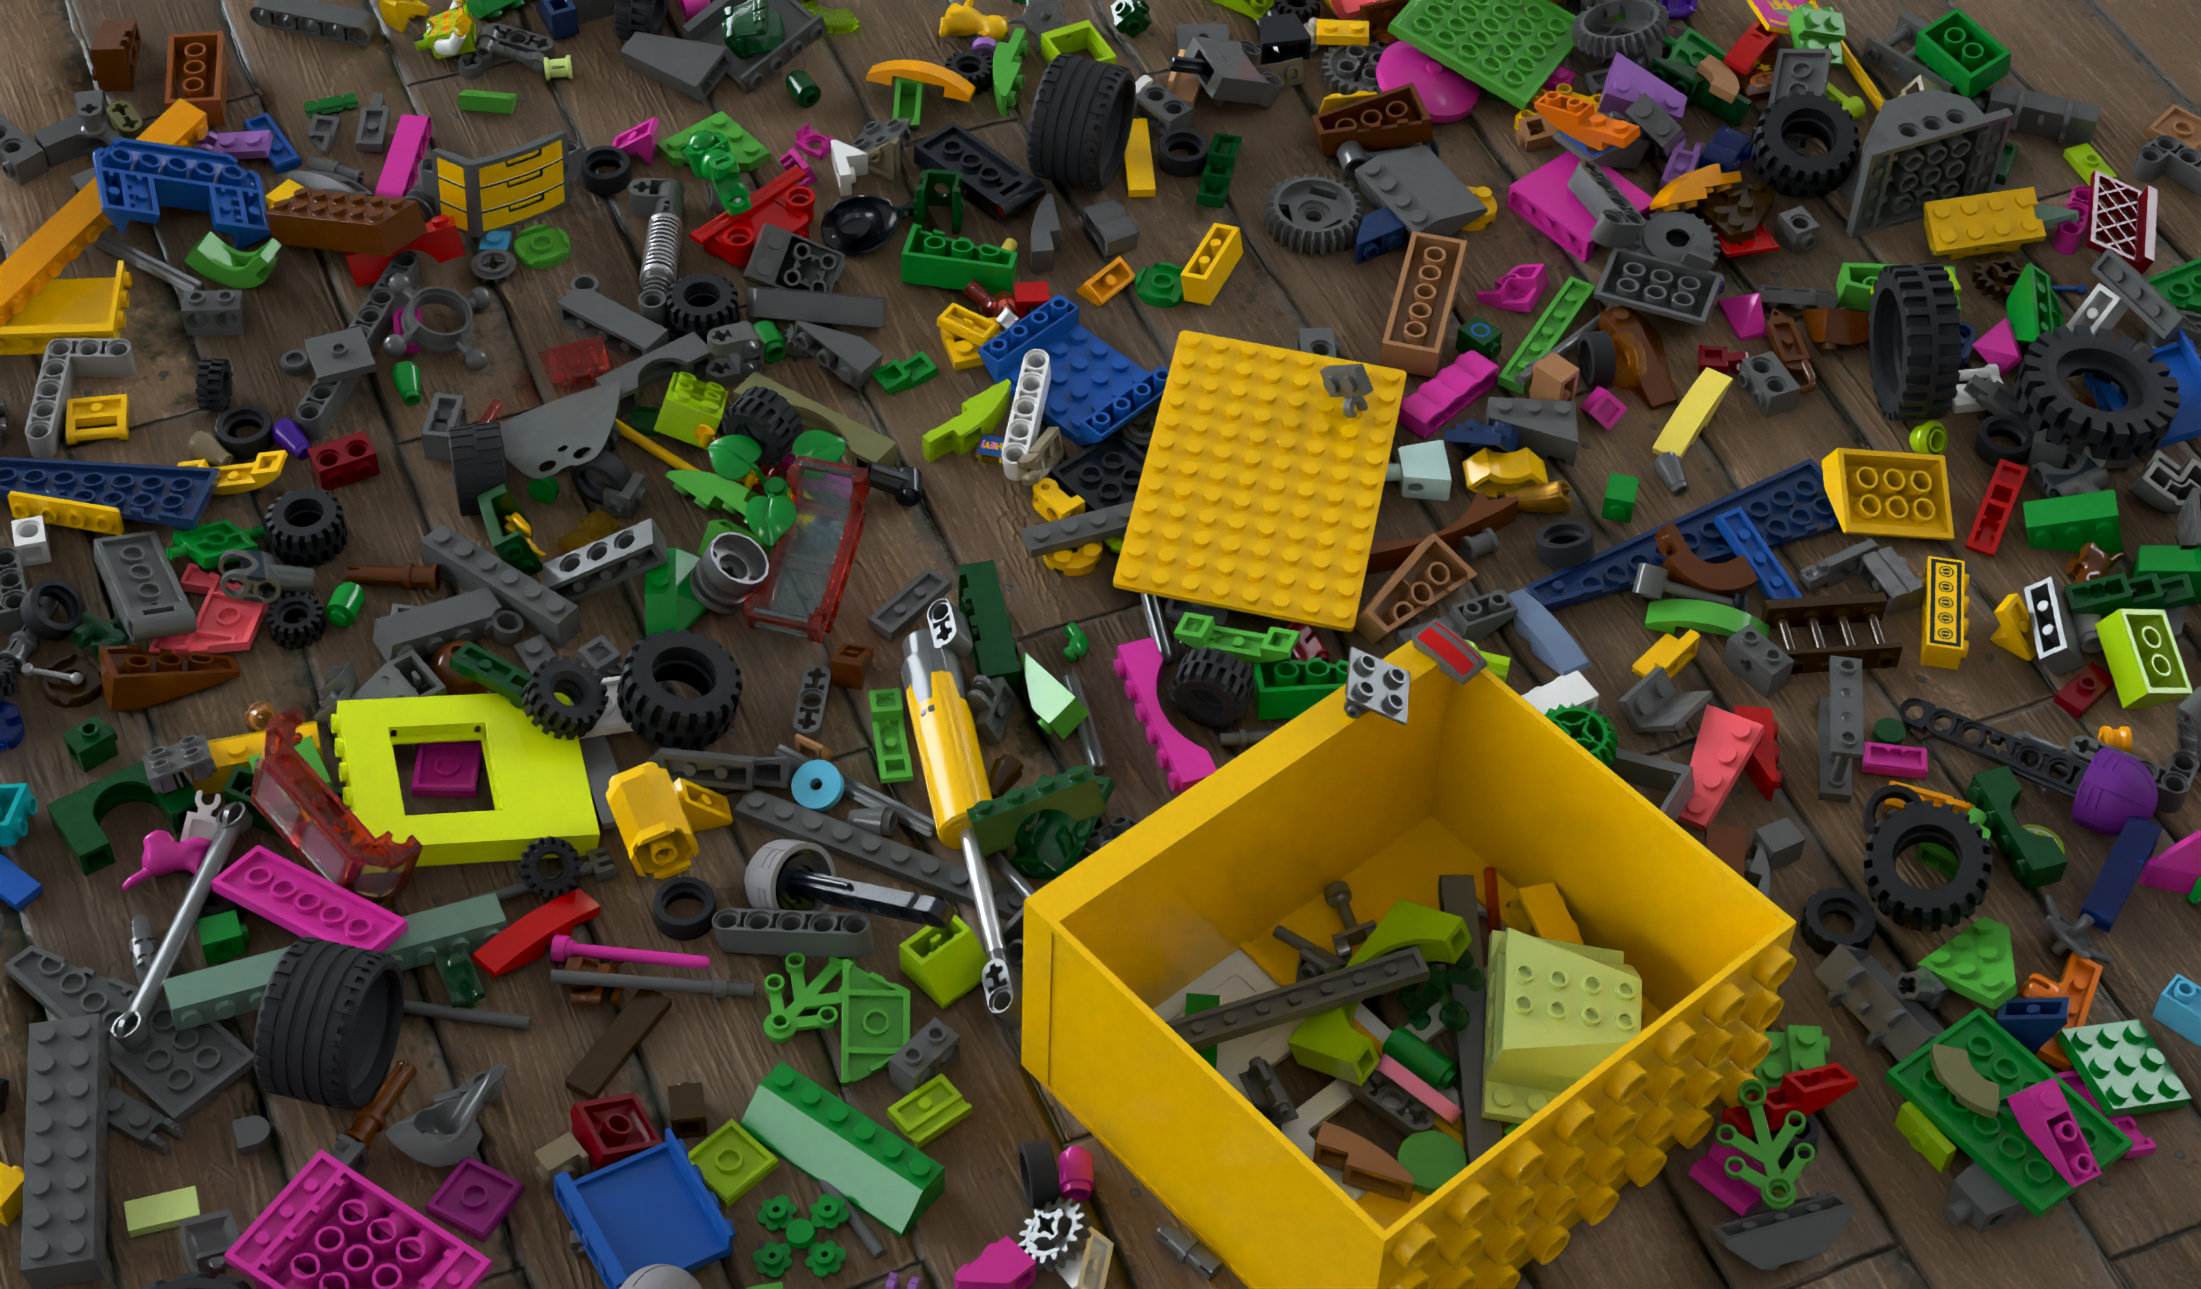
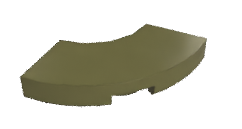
[1930,1043,1999,1119]

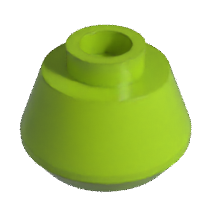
[1909,420,1948,455]

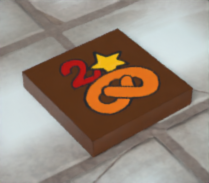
[1726,54,1777,101]

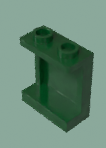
[477,483,543,577]

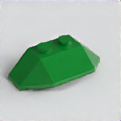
[2007,263,2064,350]
[645,547,708,636]

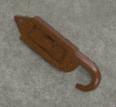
[1764,308,1817,394]

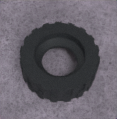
[1800,887,1877,958]

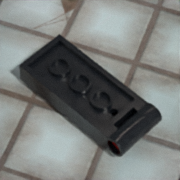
[914,122,1046,222]

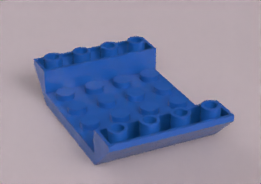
[978,294,1169,447]

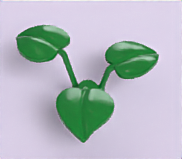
[708,430,846,548]

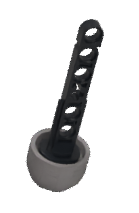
[744,839,955,929]

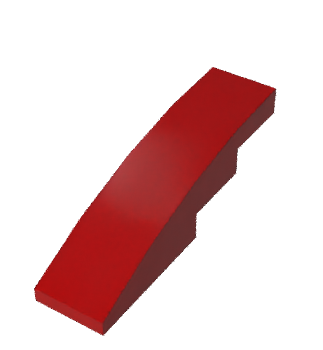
[1965,459,2028,557]
[472,888,601,978]
[1721,1063,1859,1138]

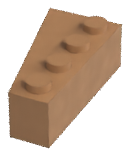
[1354,533,1477,644]

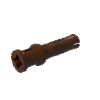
[345,563,441,591]
[342,1060,417,1152]

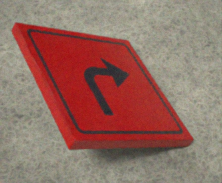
[1711,224,1779,258]

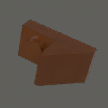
[830,643,874,690]

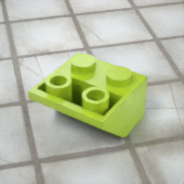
[899,915,989,1010]

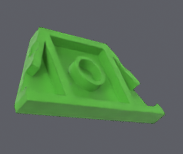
[841,959,910,1087]

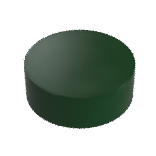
[1872,718,1906,746]

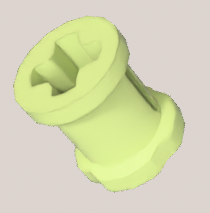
[543,55,573,81]

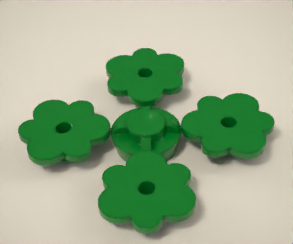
[753,1194,850,1279]

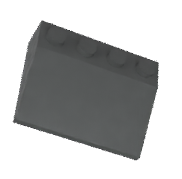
[1354,145,1488,243]
[1593,247,1723,326]

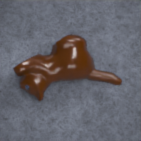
[2065,542,2125,585]

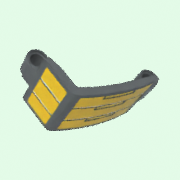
[418,130,582,237]

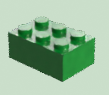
[1915,7,2011,98]

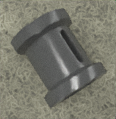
[1459,528,1499,562]

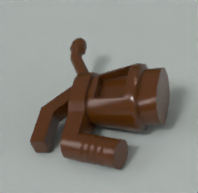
[564,945,633,1006]

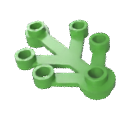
[763,952,856,1043]
[1716,1079,1815,1210]

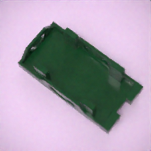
[1009,773,1115,880]

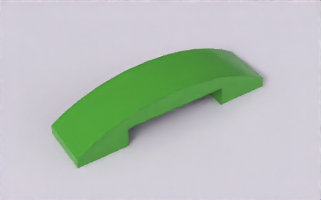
[1644,599,1770,639]
[1174,612,1301,663]
[869,688,913,784]

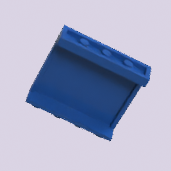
[2083,329,2201,451]
[554,1128,736,1289]

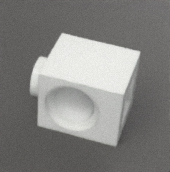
[11,515,52,567]

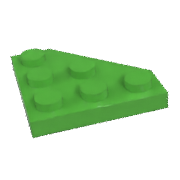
[656,111,771,171]
[1917,916,2017,1010]

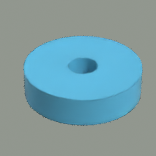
[791,760,844,812]

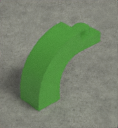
[184,231,282,289]

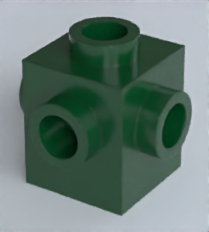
[1111,0,1152,39]

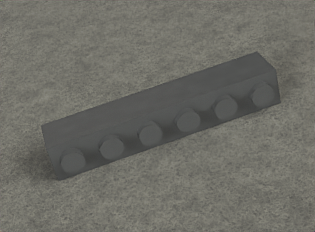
[420,523,581,649]

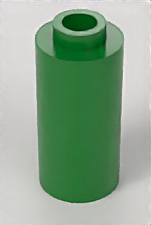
[1382,1025,1458,1092]

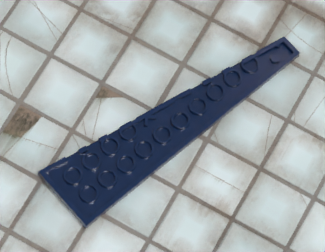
[0,456,221,531]
[1524,458,1841,611]

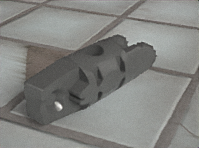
[128,913,164,991]

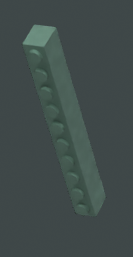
[163,892,507,1032]

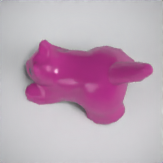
[122,830,211,890]

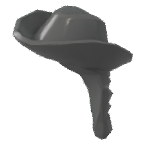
[385,1062,508,1167]

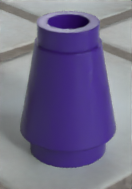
[271,418,311,460]

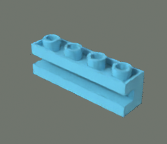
[2151,973,2201,1047]

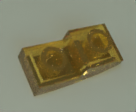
[557,510,620,553]

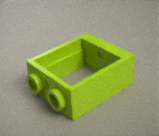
[1041,20,1117,65]

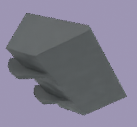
[1986,83,2100,145]
[1814,943,1946,1062]

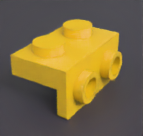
[1316,19,1369,46]

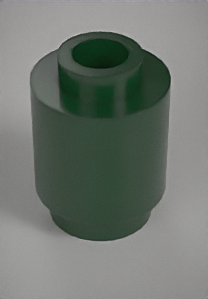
[786,70,821,108]

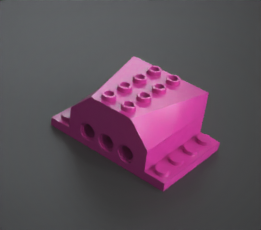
[224,1149,492,1289]

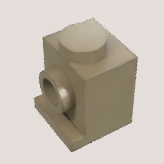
[533,1131,591,1191]

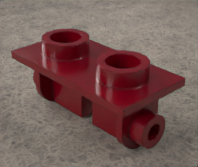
[1277,621,1329,663]

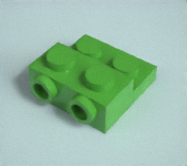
[1788,3,1847,69]
[1753,1025,1830,1089]

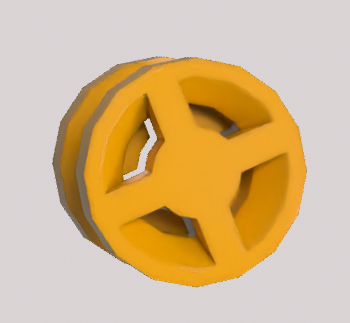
[2098,726,2132,753]

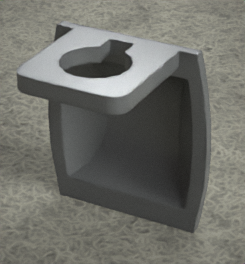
[180,1208,240,1273]

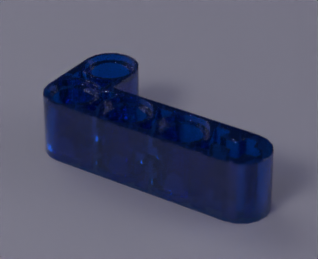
[2078,816,2163,933]

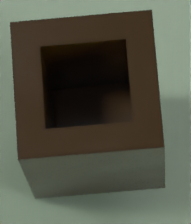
[667,1082,708,1139]

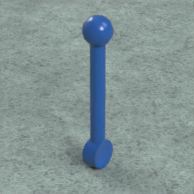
[2050,284,2087,295]

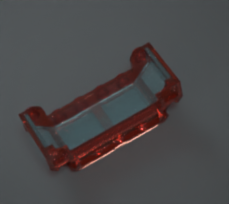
[743,455,871,643]

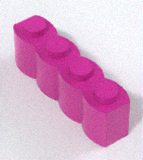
[1398,350,1500,439]

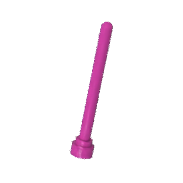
[551,935,711,969]

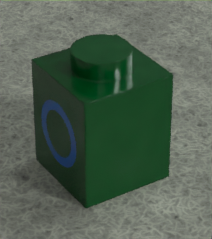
[1455,315,1503,360]

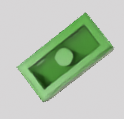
[458,90,518,114]

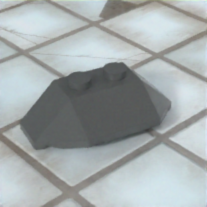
[1710,1192,1855,1270]

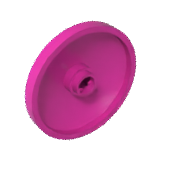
[1376,40,1480,123]

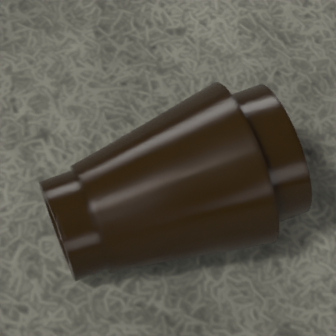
[988,754,1024,800]

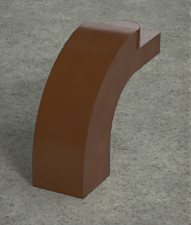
[1654,521,1758,598]

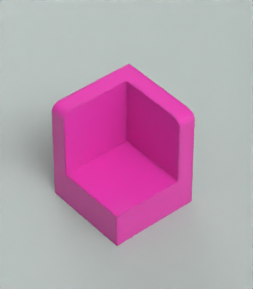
[1580,386,1628,430]

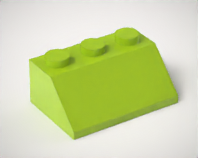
[2095,609,2193,709]

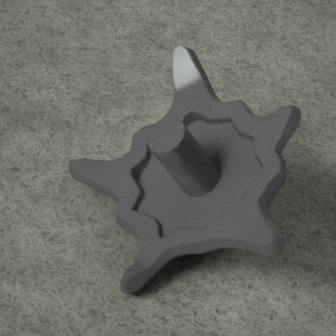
[1008,0,1070,54]
[2044,894,2114,963]

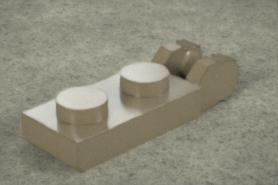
[1017,427,1065,486]

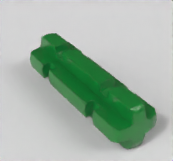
[304,93,358,118]

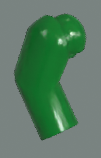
[1063,622,1089,662]

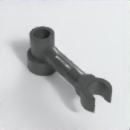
[476,27,546,72]

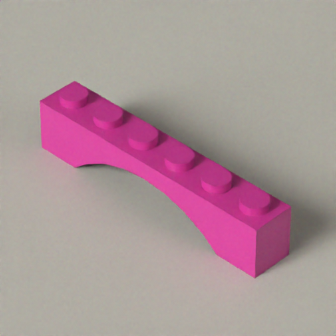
[1113,637,1217,796]

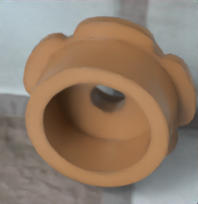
[244,701,276,731]

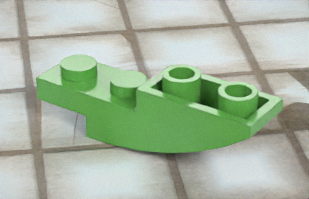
[993,27,1029,117]
[666,470,759,524]

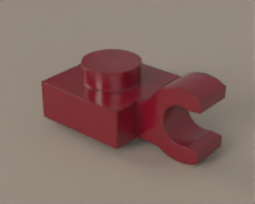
[1698,345,1748,375]

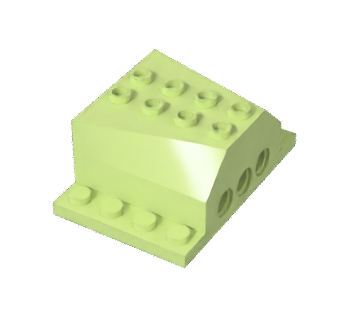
[1481,927,1642,1124]

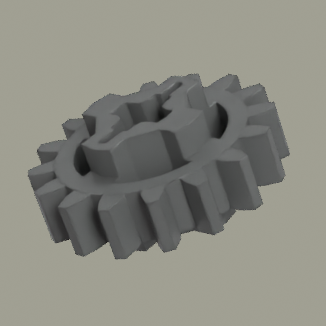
[1018,1197,1092,1272]

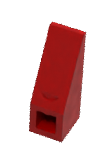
[1733,706,1781,801]

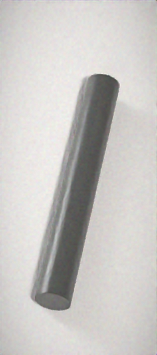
[819,1180,887,1259]

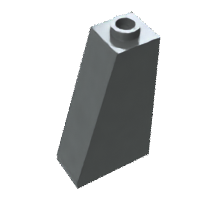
[621,32,733,103]

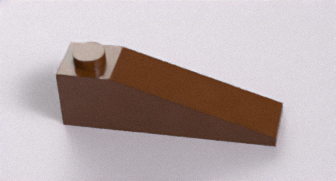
[1598,306,1677,410]

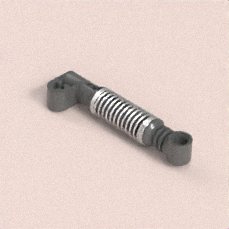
[628,178,685,327]

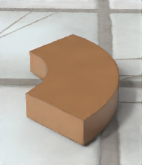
[1696,55,1740,104]

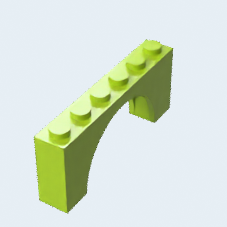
[1287,899,1473,1086]

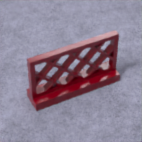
[2086,170,2158,275]

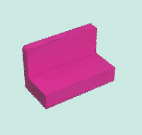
[1688,1133,1767,1217]

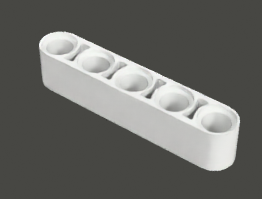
[1002,349,1051,481]

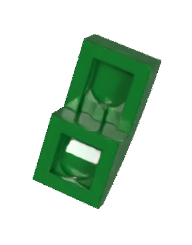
[872,350,939,394]

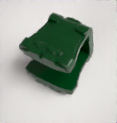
[722,0,785,59]
[914,169,964,234]

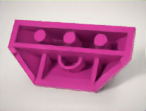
[2139,830,2201,894]

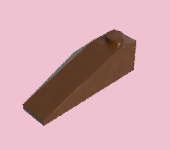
[1802,308,1870,351]
[99,645,240,712]

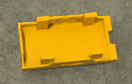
[1923,187,2046,260]

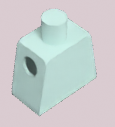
[1385,440,1452,501]

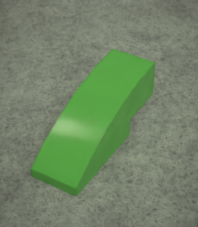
[893,77,925,128]

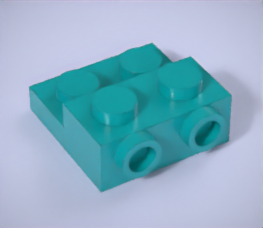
[0,783,38,847]

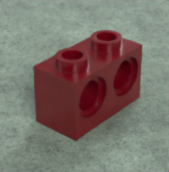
[307,430,380,491]

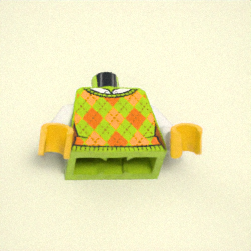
[413,0,476,59]

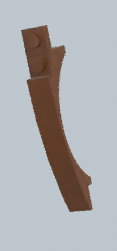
[1365,492,1518,575]

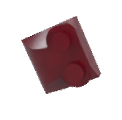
[570,1093,663,1169]

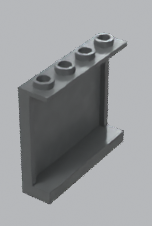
[682,0,827,95]

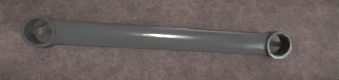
[111,802,253,1049]

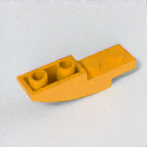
[1649,163,1742,213]

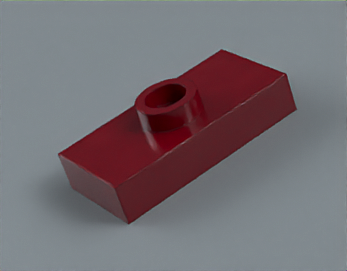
[2053,662,2115,719]

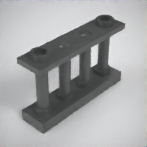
[1862,10,1954,93]
[1817,656,1864,803]

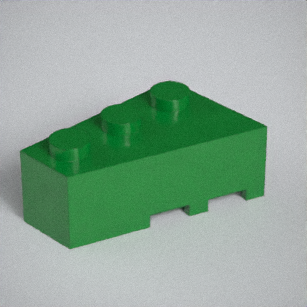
[2023,489,2123,555]

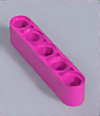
[375,114,432,198]

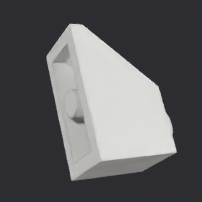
[2066,283,2129,337]

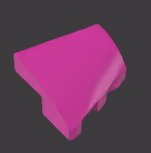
[1476,264,1550,312]

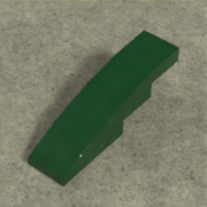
[1196,133,1242,209]
[2064,572,2196,615]

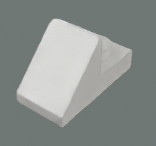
[831,140,868,196]

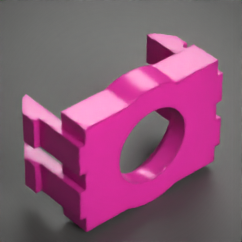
[795,123,835,160]
[780,147,818,187]

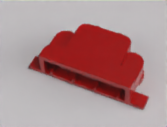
[689,166,815,266]

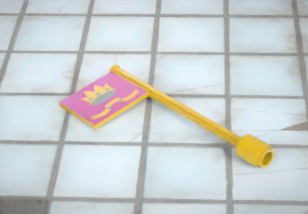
[1746,0,1885,112]

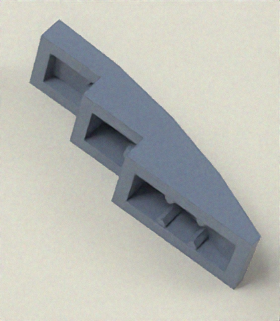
[1507,589,1590,676]

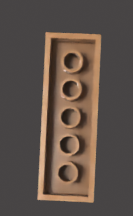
[1379,231,1467,378]

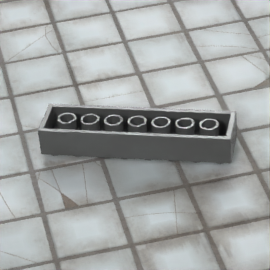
[21,1013,110,1289]

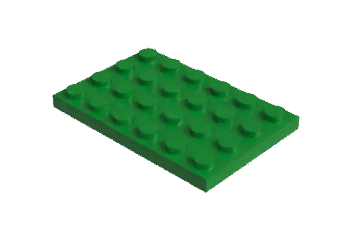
[1884,1007,2134,1219]

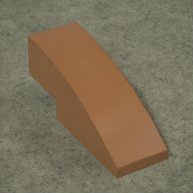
[1313,1121,1415,1203]

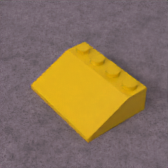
[1822,448,1955,541]

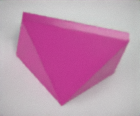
[1717,293,1766,341]
[1972,318,2023,377]

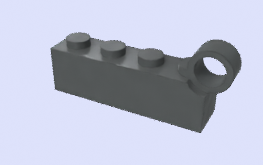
[557,274,669,361]
[372,587,523,662]

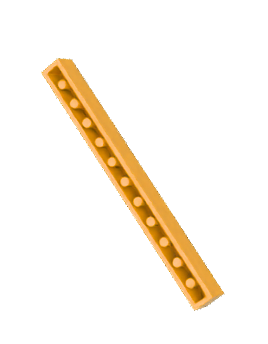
[0,98,208,326]

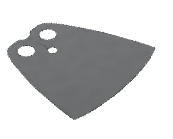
[500,381,621,479]

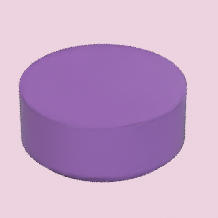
[972,37,997,61]

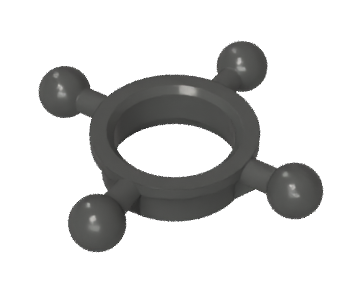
[383,273,492,370]

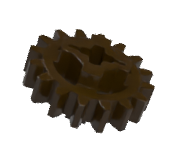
[1972,252,2026,303]

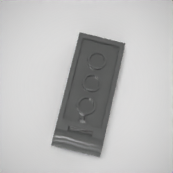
[94,530,197,642]

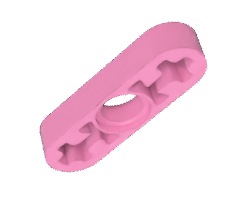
[1376,1053,1463,1125]

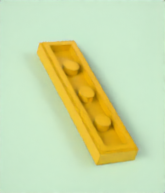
[1124,118,1156,197]

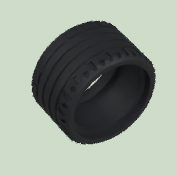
[1026,53,1136,192]
[254,937,405,1111]

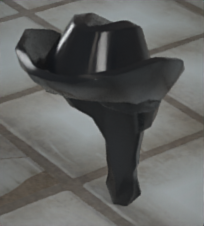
[820,194,914,256]

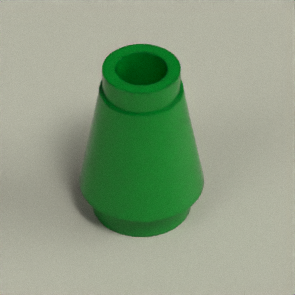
[391,361,421,406]

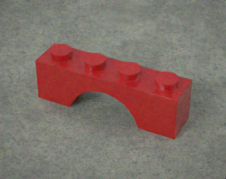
[345,215,466,288]

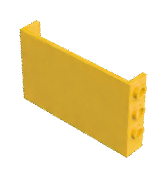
[0,260,132,355]

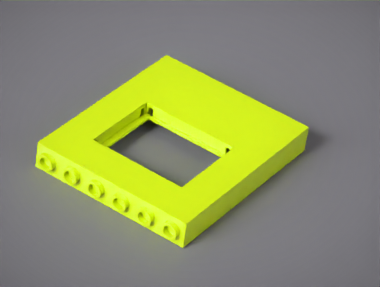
[330,693,600,870]

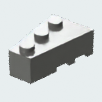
[1484,397,1578,467]

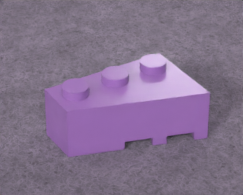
[1597,52,1687,124]

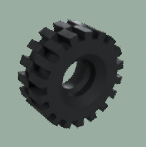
[522,656,609,740]

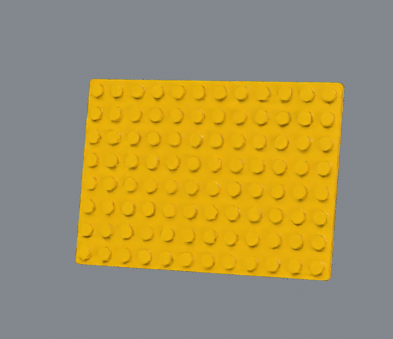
[1113,330,1407,632]

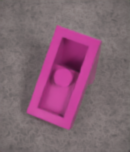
[612,117,659,165]

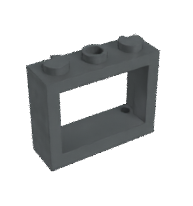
[1609,748,1695,822]

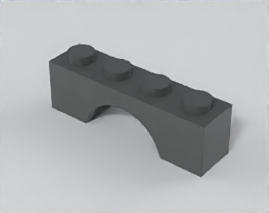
[595,331,713,419]

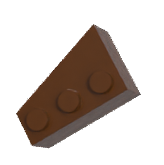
[90,19,141,92]

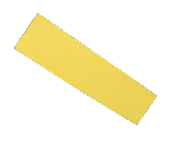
[1652,367,1733,460]

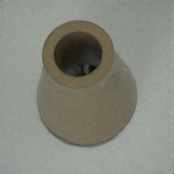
[188,430,234,466]

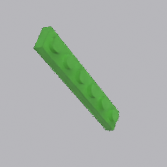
[1497,276,1596,395]

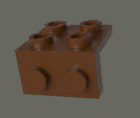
[1359,0,1410,46]

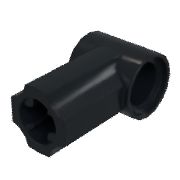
[863,461,923,506]

